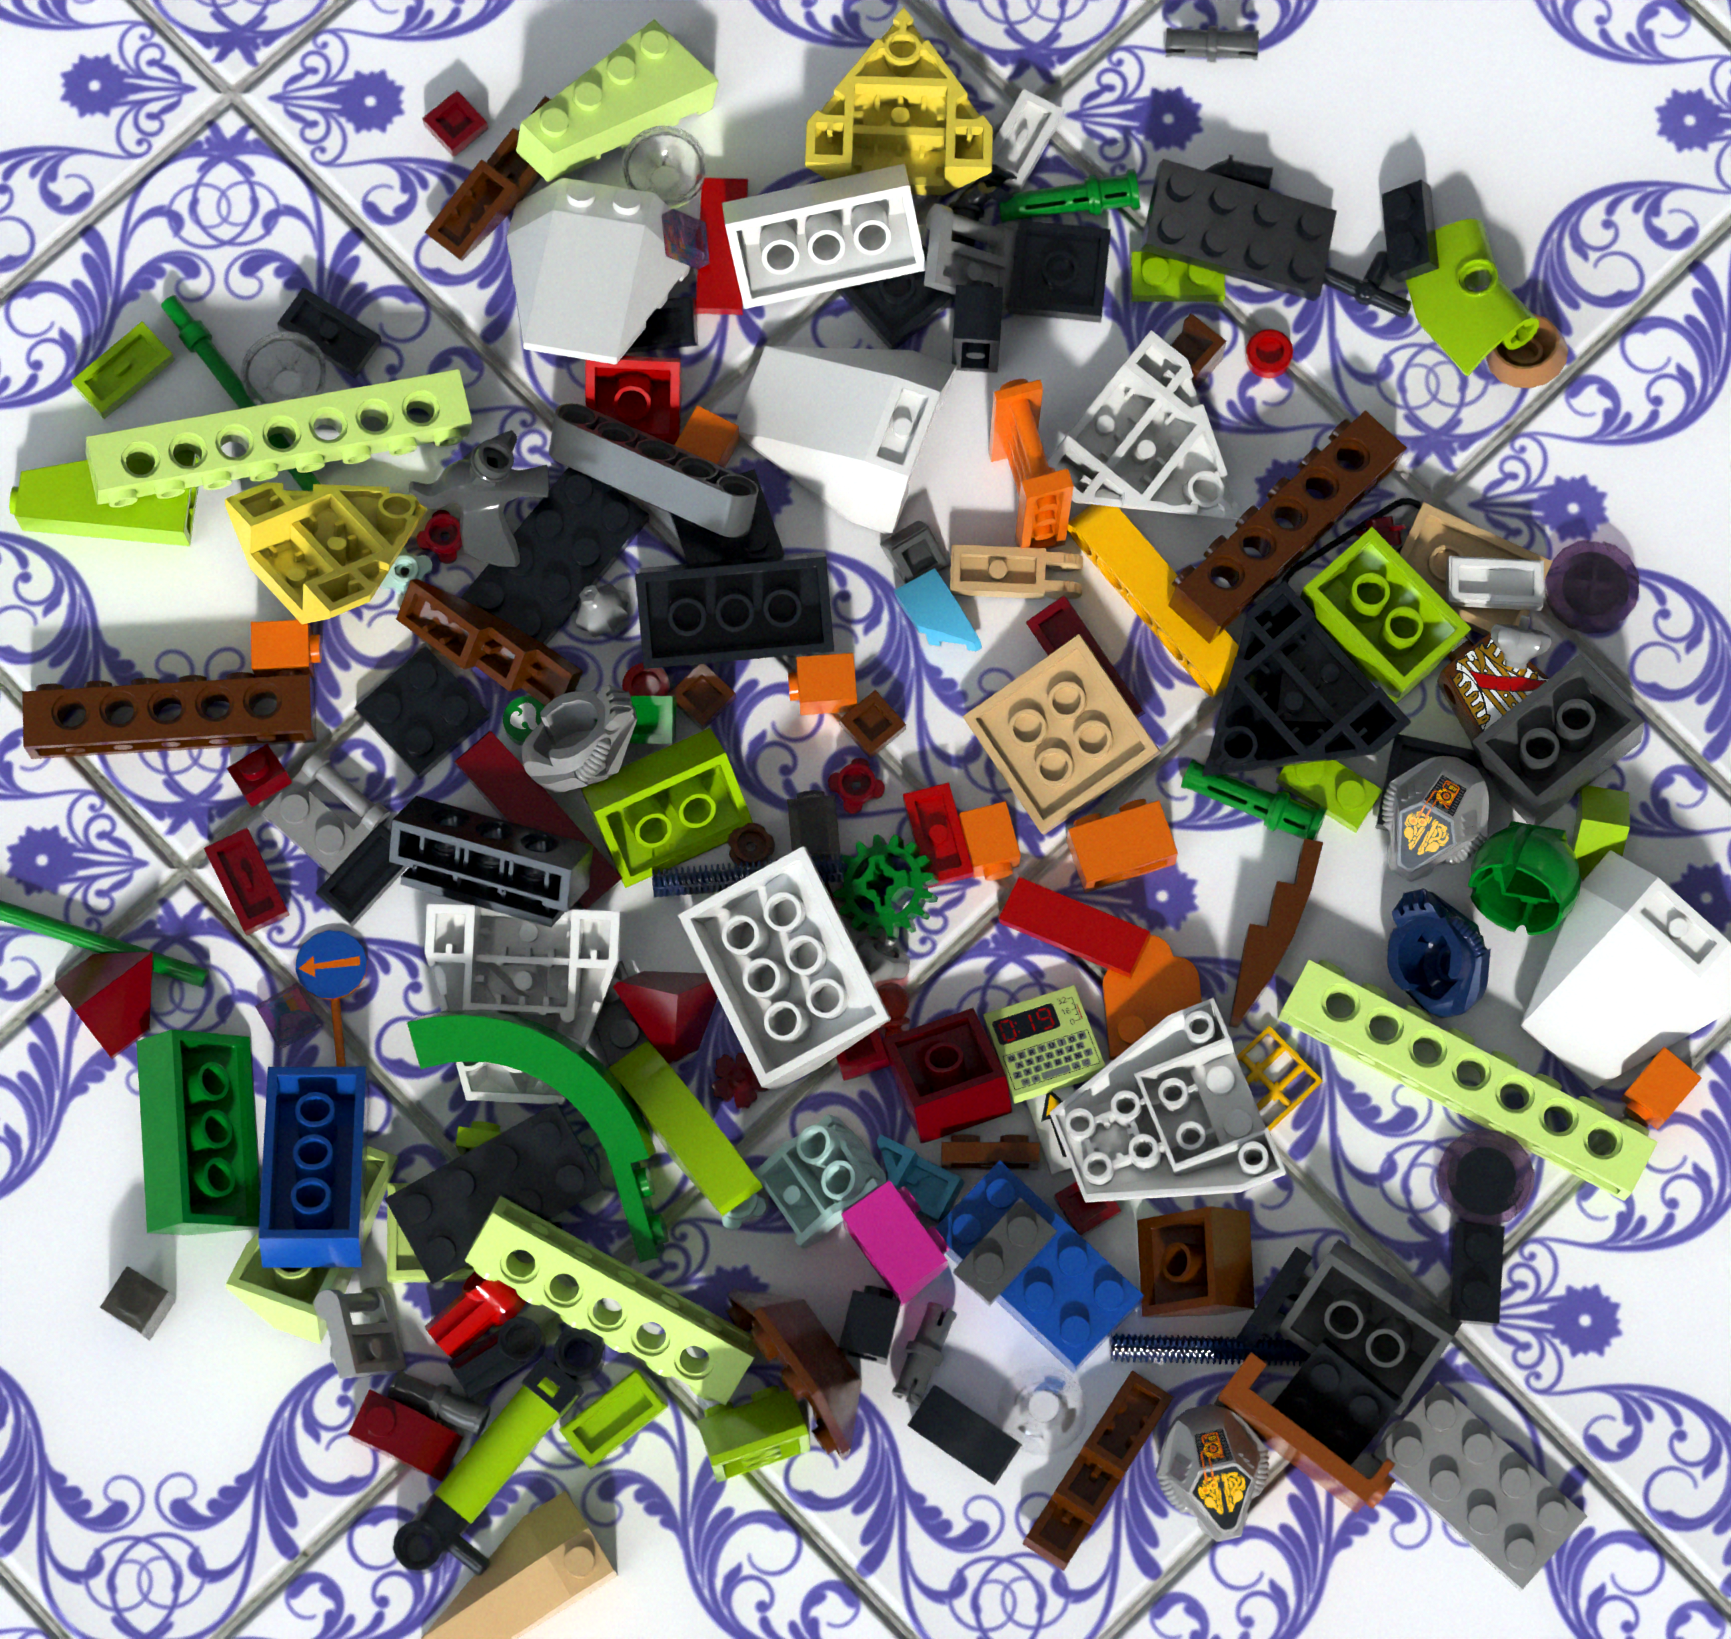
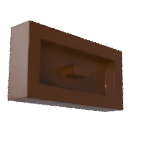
[941,1134,1040,1170]

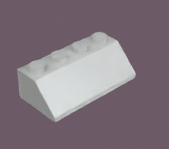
[722,164,926,309]

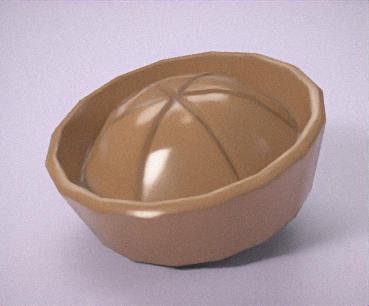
[1486,314,1568,388]

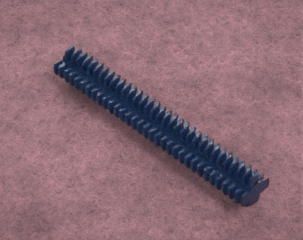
[652,853,844,898]
[1110,1334,1308,1366]

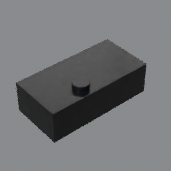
[635,552,834,669]

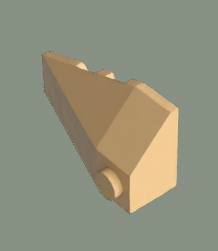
[421,1490,617,1639]

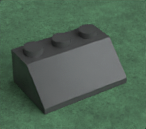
[1471,654,1645,825]
[1277,1239,1462,1415]

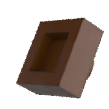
[668,663,736,731]
[839,690,906,759]

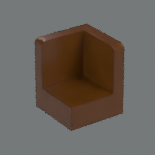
[1171,313,1227,390]

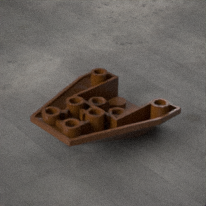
[726,1288,862,1460]

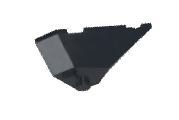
[1202,580,1411,777]

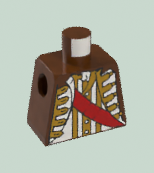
[1437,633,1549,741]

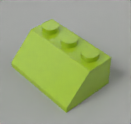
[1300,527,1472,704]
[580,728,753,888]

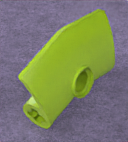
[1406,219,1539,376]

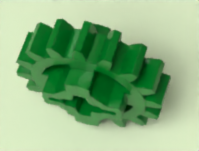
[833,834,939,940]

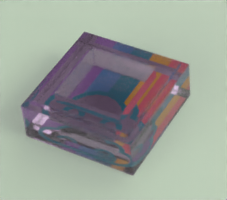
[661,209,709,270]
[255,982,322,1050]

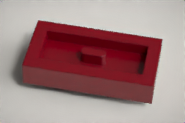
[204,828,290,936]

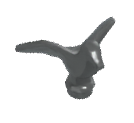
[409,430,550,567]

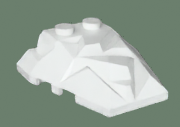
[425,904,621,1105]

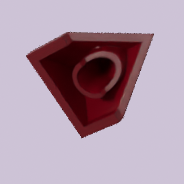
[54,951,153,1059]
[613,971,718,1065]

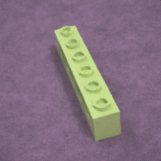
[465,1196,757,1405]

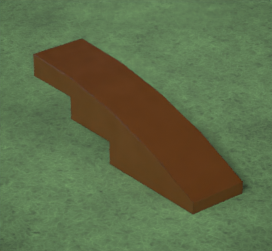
[425,96,550,261]
[396,578,583,706]
[1229,838,1323,1028]
[1022,1370,1174,1571]

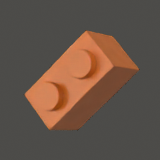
[1066,799,1178,893]

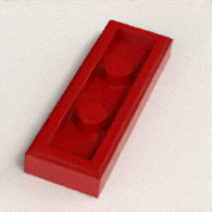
[696,177,748,315]
[999,877,1151,978]

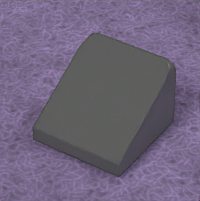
[880,521,949,584]

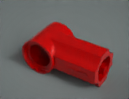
[424,1271,526,1359]

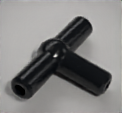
[1323,251,1412,318]

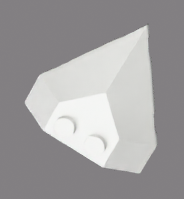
[1047,330,1242,520]

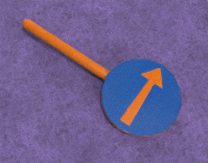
[295,930,368,1067]

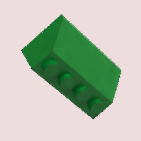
[136,1029,260,1235]

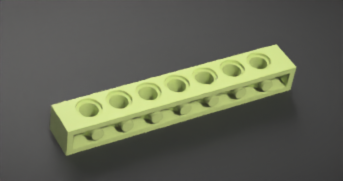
[85,369,472,507]
[1278,960,1658,1201]

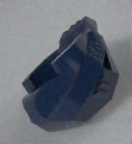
[1387,888,1491,1018]

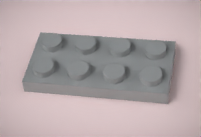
[1371,1382,1587,1591]

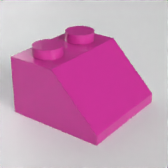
[841,1180,950,1307]

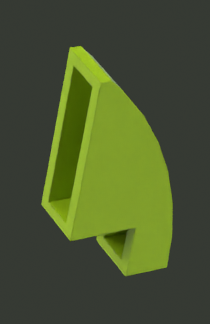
[608,1040,763,1216]

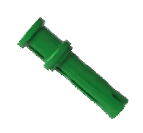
[998,169,1140,223]
[1181,759,1328,840]

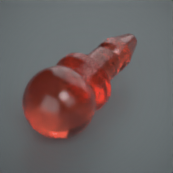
[876,982,910,1038]

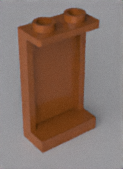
[1214,1353,1396,1513]

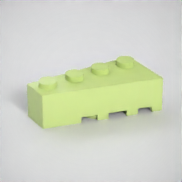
[516,19,719,182]

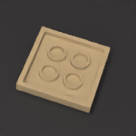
[962,634,1162,835]

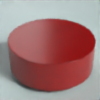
[1245,329,1293,378]
[622,663,670,696]

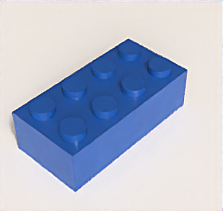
[258,1067,369,1268]
[935,1160,1144,1374]

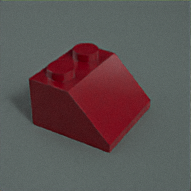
[882,1008,1012,1144]

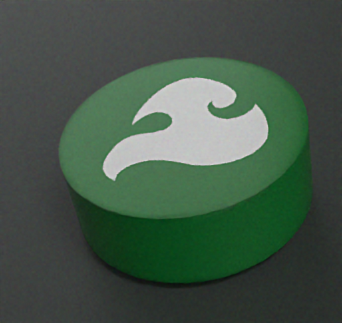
[503,696,545,746]

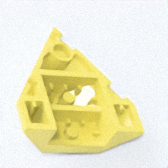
[805,7,993,196]
[225,482,427,624]

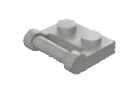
[924,204,1016,307]
[261,751,391,876]
[314,1287,407,1379]

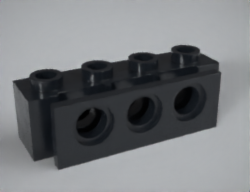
[389,796,594,928]

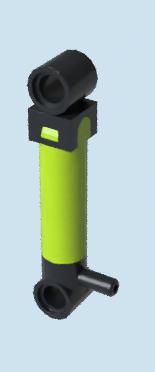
[393,1328,606,1576]

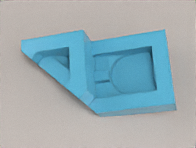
[894,568,982,651]
[877,1134,965,1223]

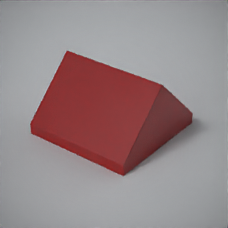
[585,356,683,445]

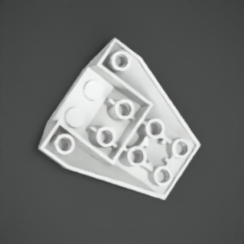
[735,346,957,536]
[1520,850,1731,1090]
[1049,997,1286,1203]

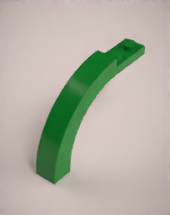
[407,1010,669,1263]

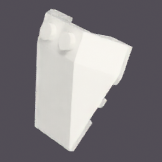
[507,178,698,365]

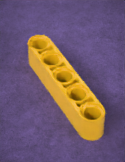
[1067,504,1239,698]

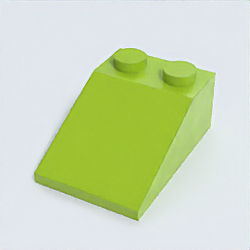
[697,1385,810,1483]

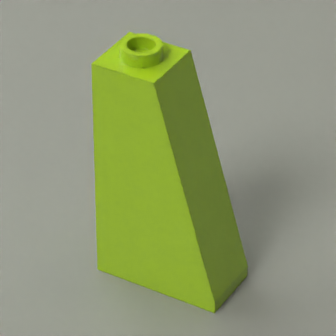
[9,450,200,546]

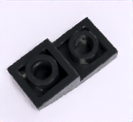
[907,1384,1022,1485]

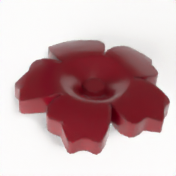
[711,1053,768,1109]

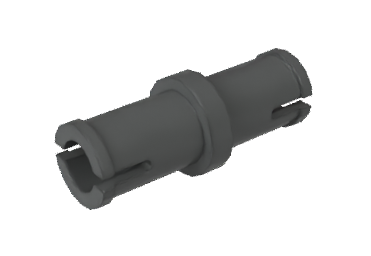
[1166,25,1259,62]
[891,1302,957,1405]
[388,1370,491,1436]

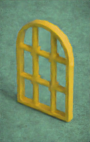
[1236,1025,1323,1132]

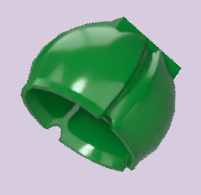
[1468,821,1581,935]

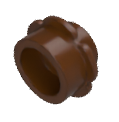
[728,823,775,867]

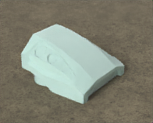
[753,1114,887,1249]

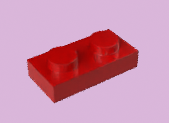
[903,782,974,888]

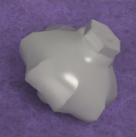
[576,584,629,638]
[1491,615,1552,669]
[856,937,910,990]

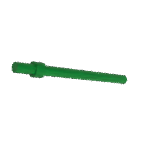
[161,295,331,508]
[0,900,209,988]

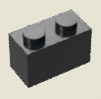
[952,280,1003,373]

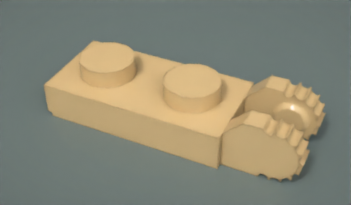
[950,544,1083,599]

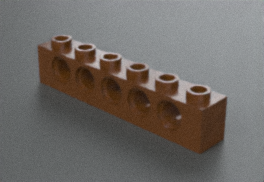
[1168,410,1407,644]
[22,669,317,759]

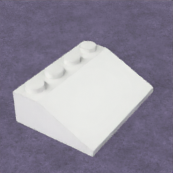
[678,846,891,1090]

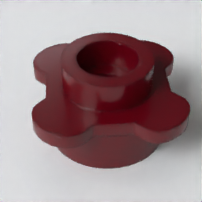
[416,509,462,564]
[1355,516,1406,546]
[828,758,885,814]

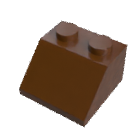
[1137,1206,1255,1318]

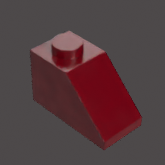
[348,1389,464,1482]

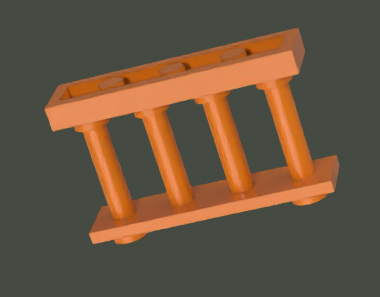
[989,379,1073,550]

